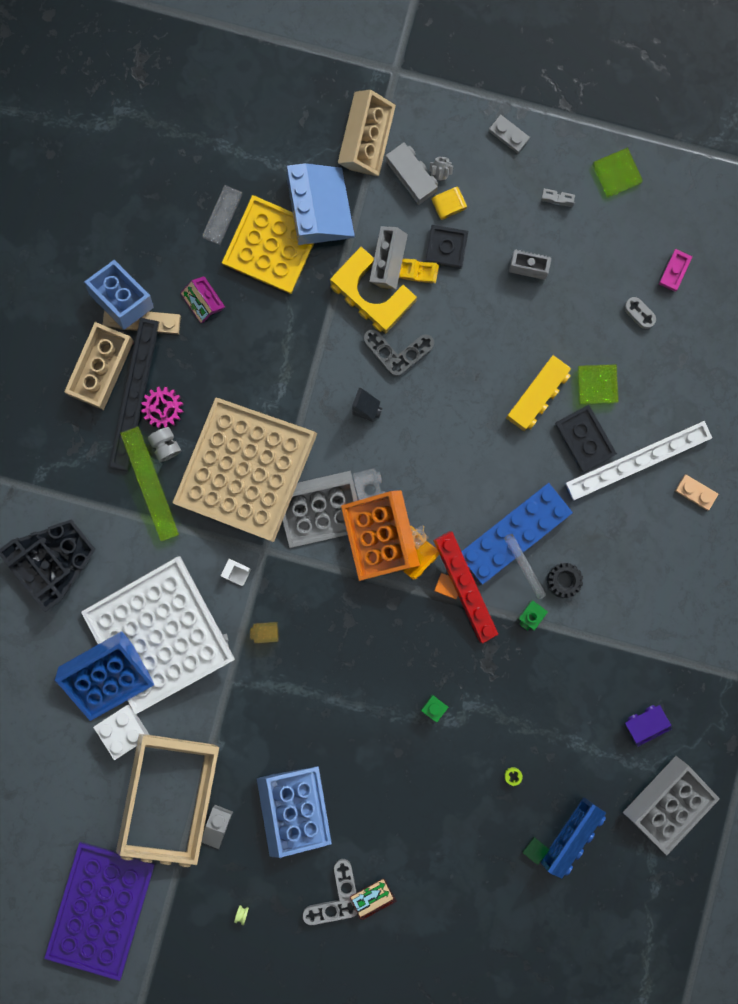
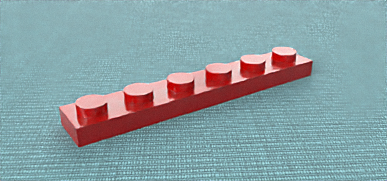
[433,531,498,643]

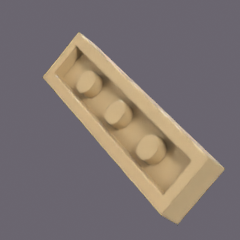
[103,310,181,335]

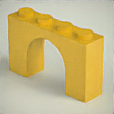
[330,247,417,334]

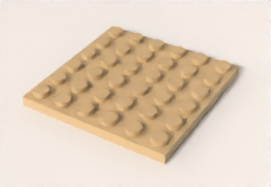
[173,398,317,542]

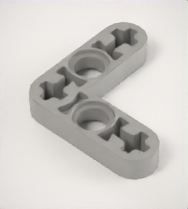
[303,859,358,925]

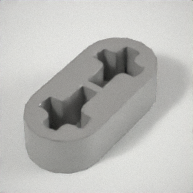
[624,297,656,329]

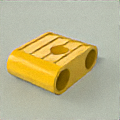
[431,187,468,220]

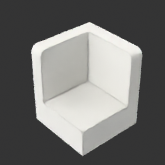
[221,559,251,586]

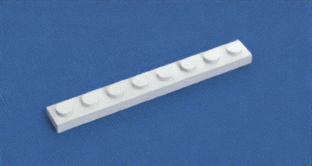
[565,421,712,501]

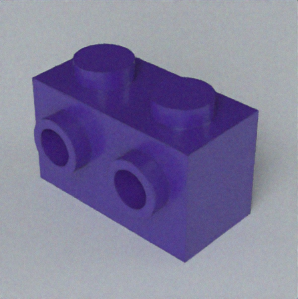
[625,705,672,747]

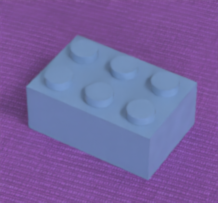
[84,260,154,330]

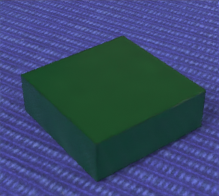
[522,837,550,865]

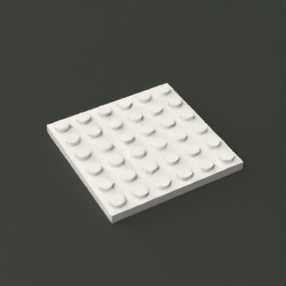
[81,556,235,714]

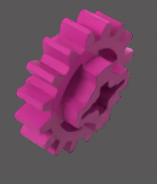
[141,387,184,429]

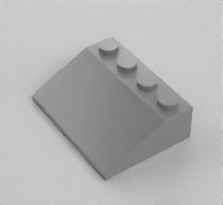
[283,471,357,548]
[623,756,719,855]

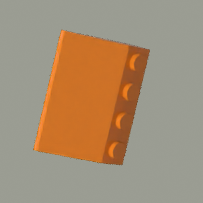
[341,490,420,581]

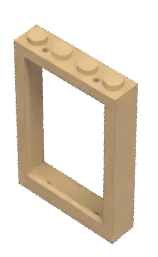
[116,733,219,867]

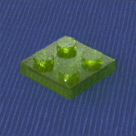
[593,147,643,197]
[577,364,619,405]

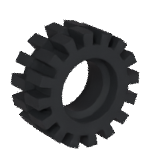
[547,563,583,598]

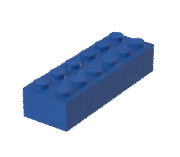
[461,483,573,585]

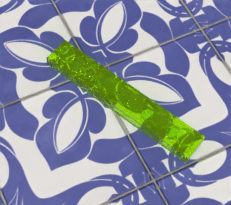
[120,426,179,541]

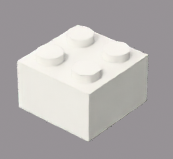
[93,704,149,760]

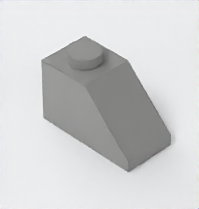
[201,805,233,849]

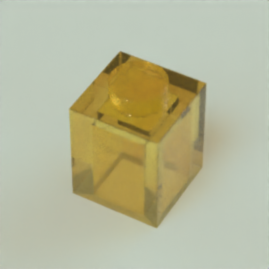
[250,622,279,643]

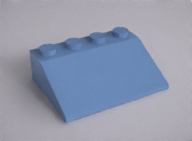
[286,163,355,245]
[257,766,332,858]

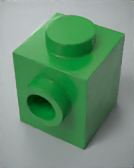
[517,600,548,631]

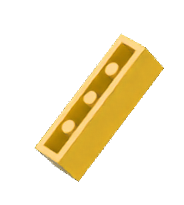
[506,355,571,431]

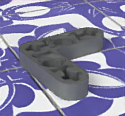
[364,330,434,377]

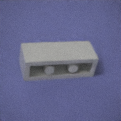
[386,143,438,205]
[369,226,408,289]

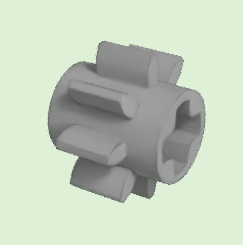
[429,157,453,180]

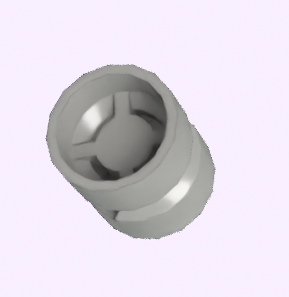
[147,427,181,462]

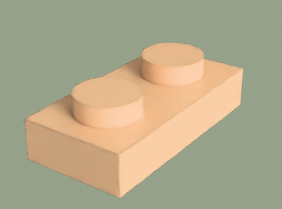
[675,474,718,511]

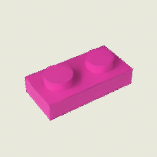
[659,249,692,292]

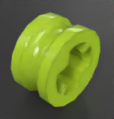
[504,767,523,786]

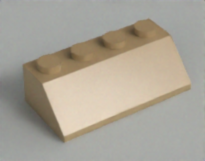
[338,90,396,176]

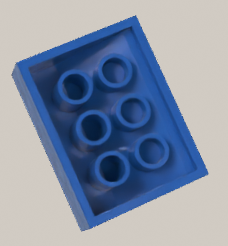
[55,631,154,721]
[541,797,606,878]

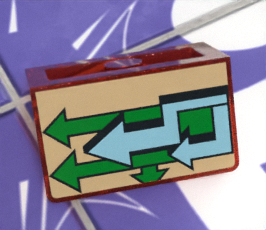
[350,879,397,920]

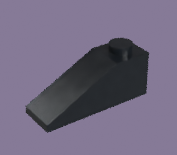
[352,388,383,422]

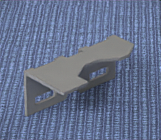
[541,188,575,207]

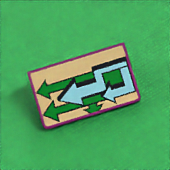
[181,276,225,323]

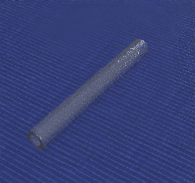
[505,534,546,599]

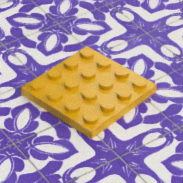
[222,195,314,294]

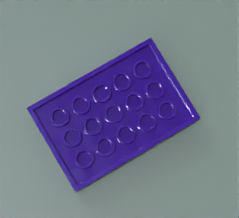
[44,842,155,981]

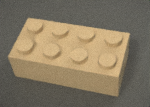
[64,322,134,410]

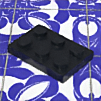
[555,404,617,473]

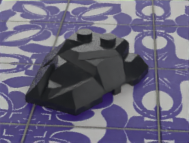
[0,519,96,612]

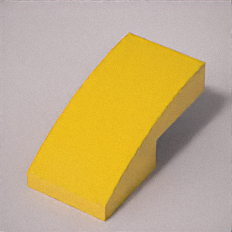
[399,259,439,283]

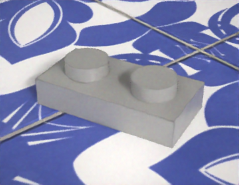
[489,115,530,154]

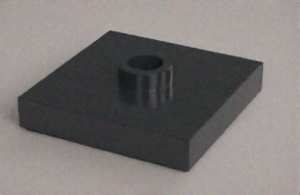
[425,225,469,269]

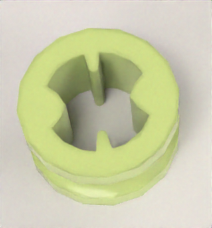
[234,905,249,925]

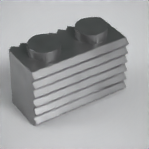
[509,249,552,280]

